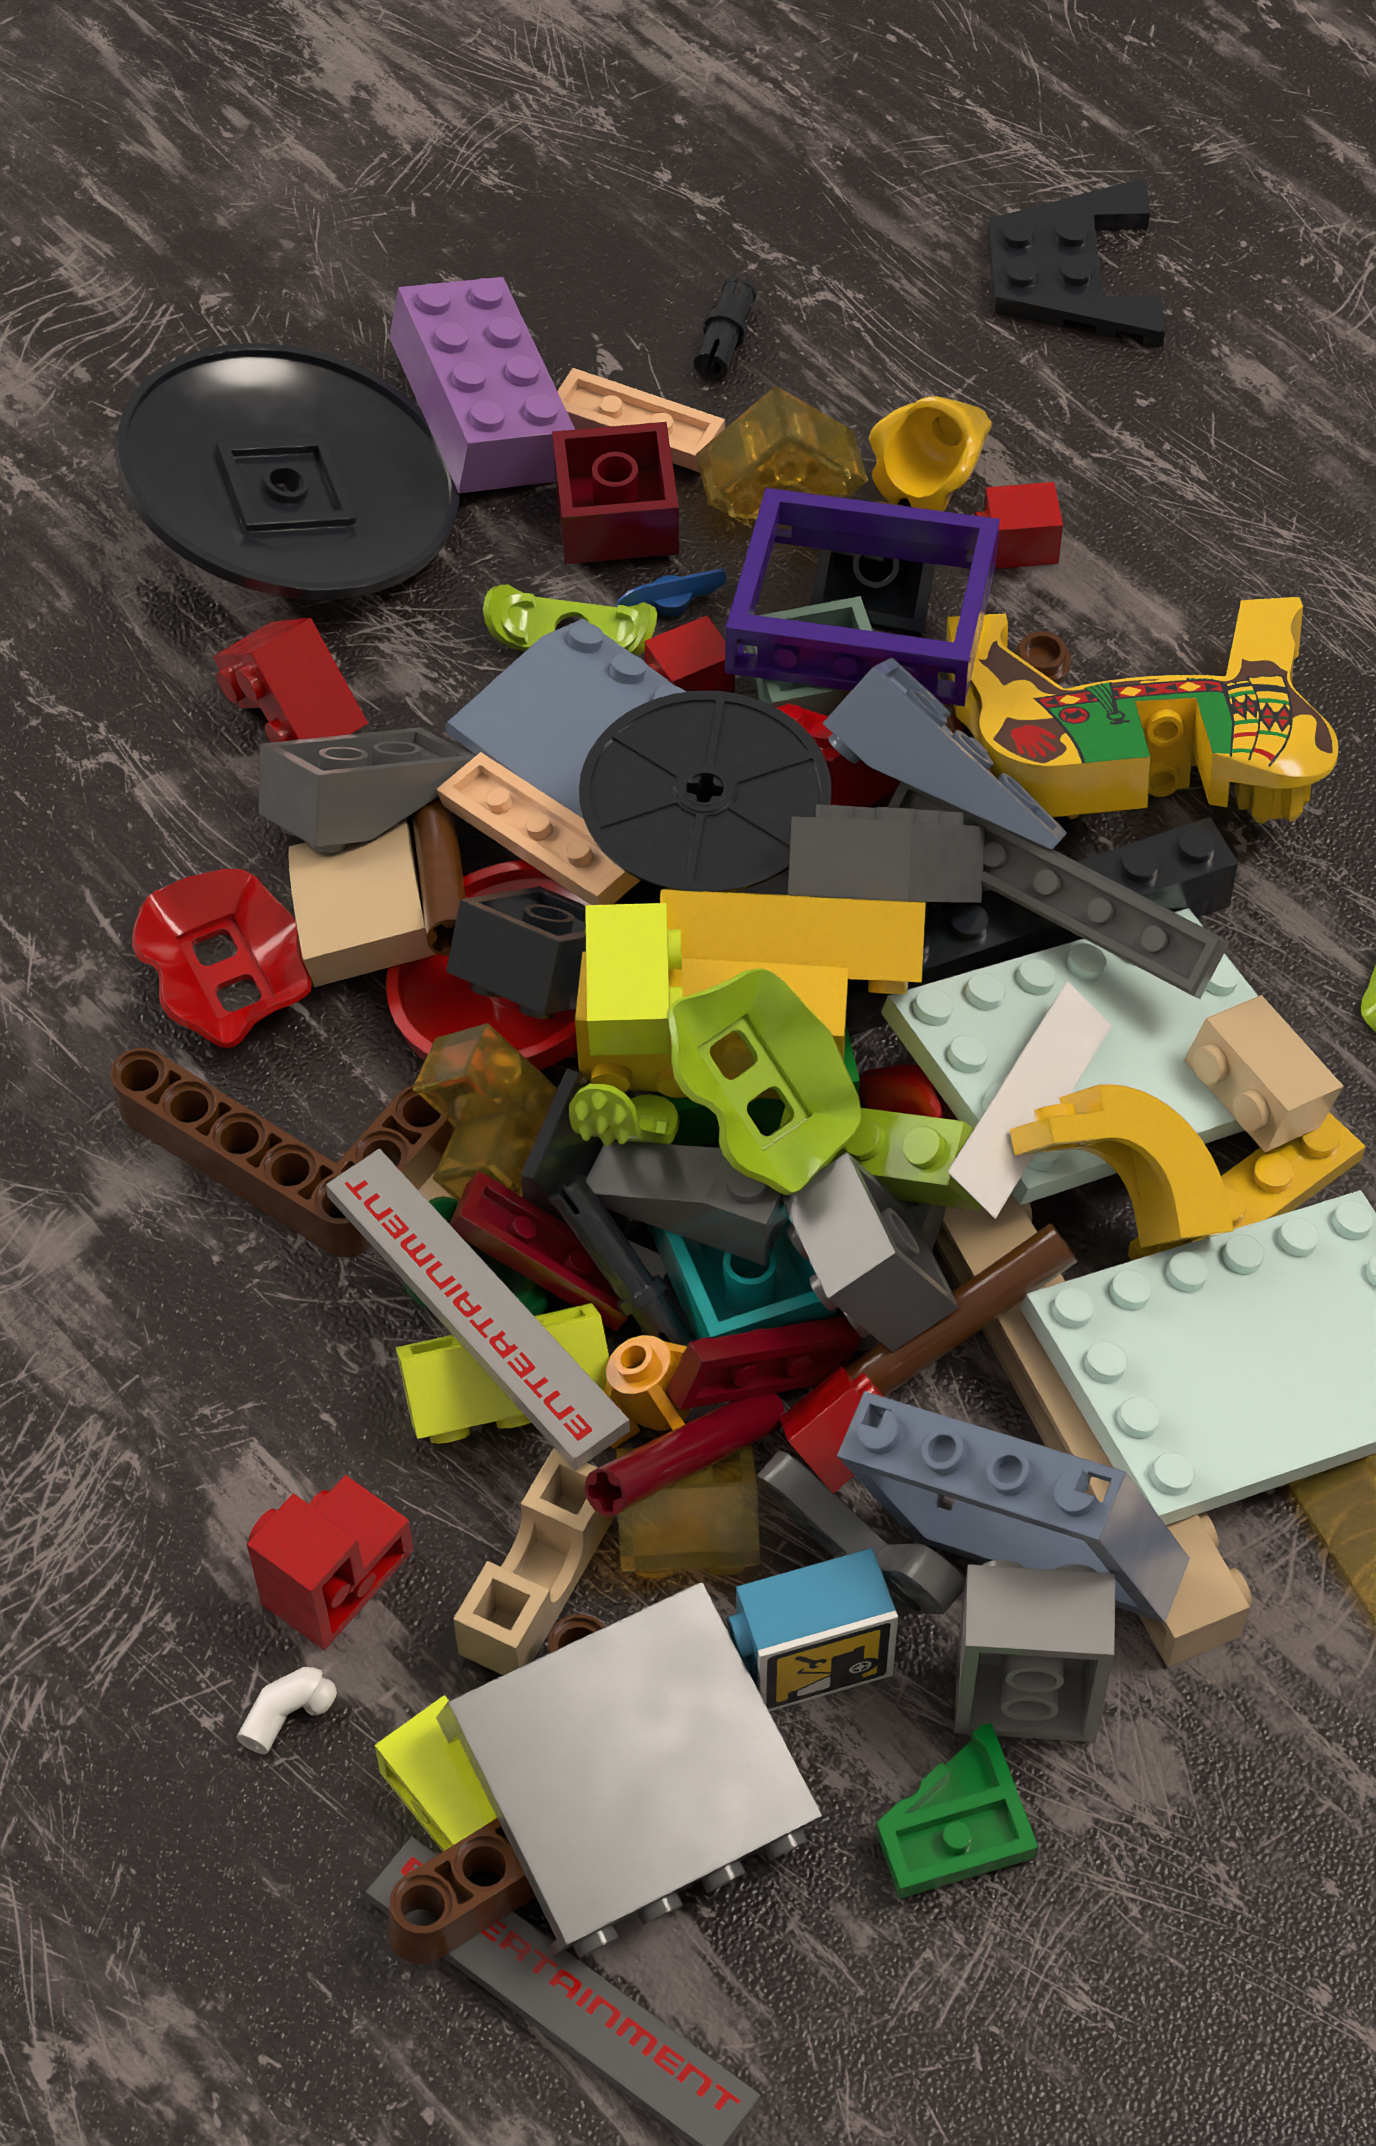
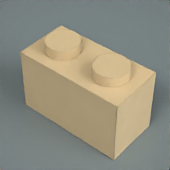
[1184,995,1344,1152]

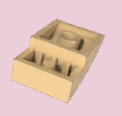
[288,817,436,987]

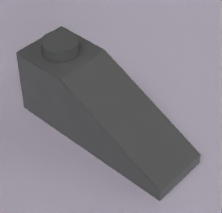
[587,1141,789,1266]

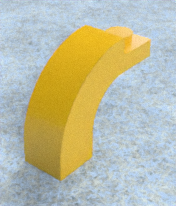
[1010,1084,1234,1248]

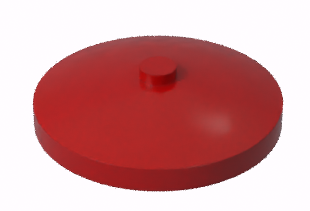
[386,860,618,1080]

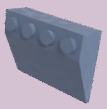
[445,619,686,818]

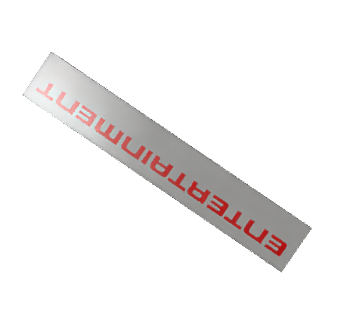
[326,1148,630,1471]

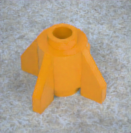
[604,1335,691,1449]

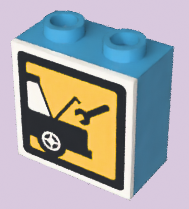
[727,1548,898,1712]

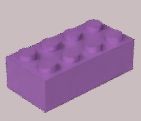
[389,277,575,493]

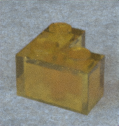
[696,386,868,526]
[412,1023,558,1201]

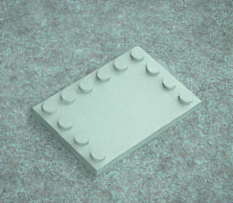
[881,908,1258,1205]
[1020,1190,1376,1525]

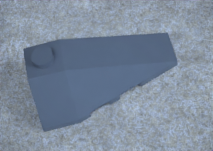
[823,658,1067,850]

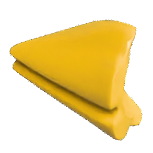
[869,396,992,511]

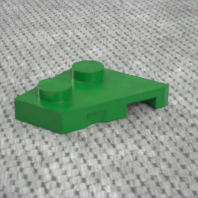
[876,1722,1038,1899]

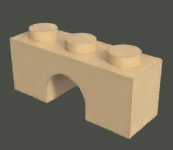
[453,1448,616,1675]

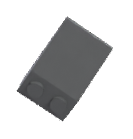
[259,727,476,853]

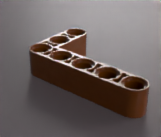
[110,1048,455,1257]
[388,1614,606,1964]

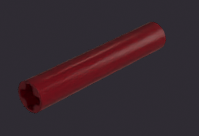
[585,1393,785,1517]

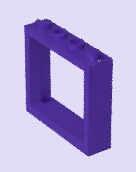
[725,488,1000,707]

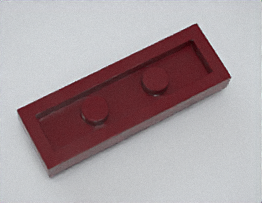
[450,1170,630,1331]
[666,1316,863,1410]

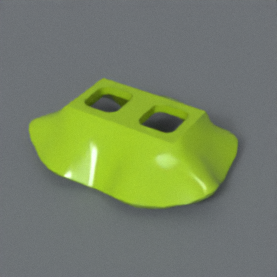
[668,968,861,1195]

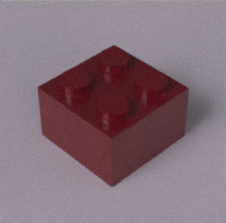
[552,422,679,564]

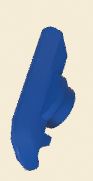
[615,569,726,617]

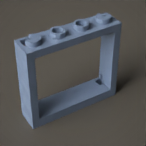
[837,1391,1190,1623]

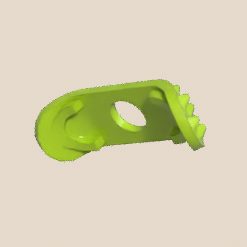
[483,584,657,656]
[569,1084,680,1146]

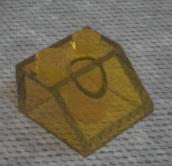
[616,1445,760,1579]

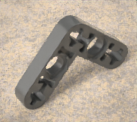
[755,1451,966,1614]

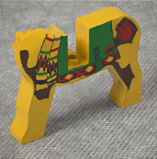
[946,597,1338,824]

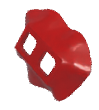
[132,869,312,1048]

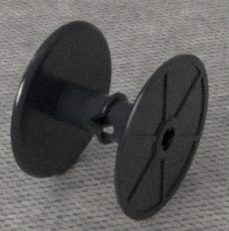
[579,691,832,904]

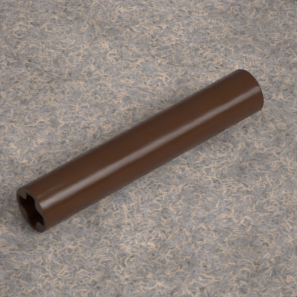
[412,796,466,956]
[844,1223,1078,1397]

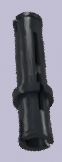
[548,1174,697,1346]

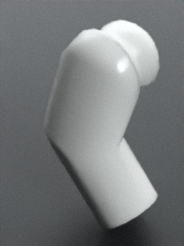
[236,1667,337,1754]

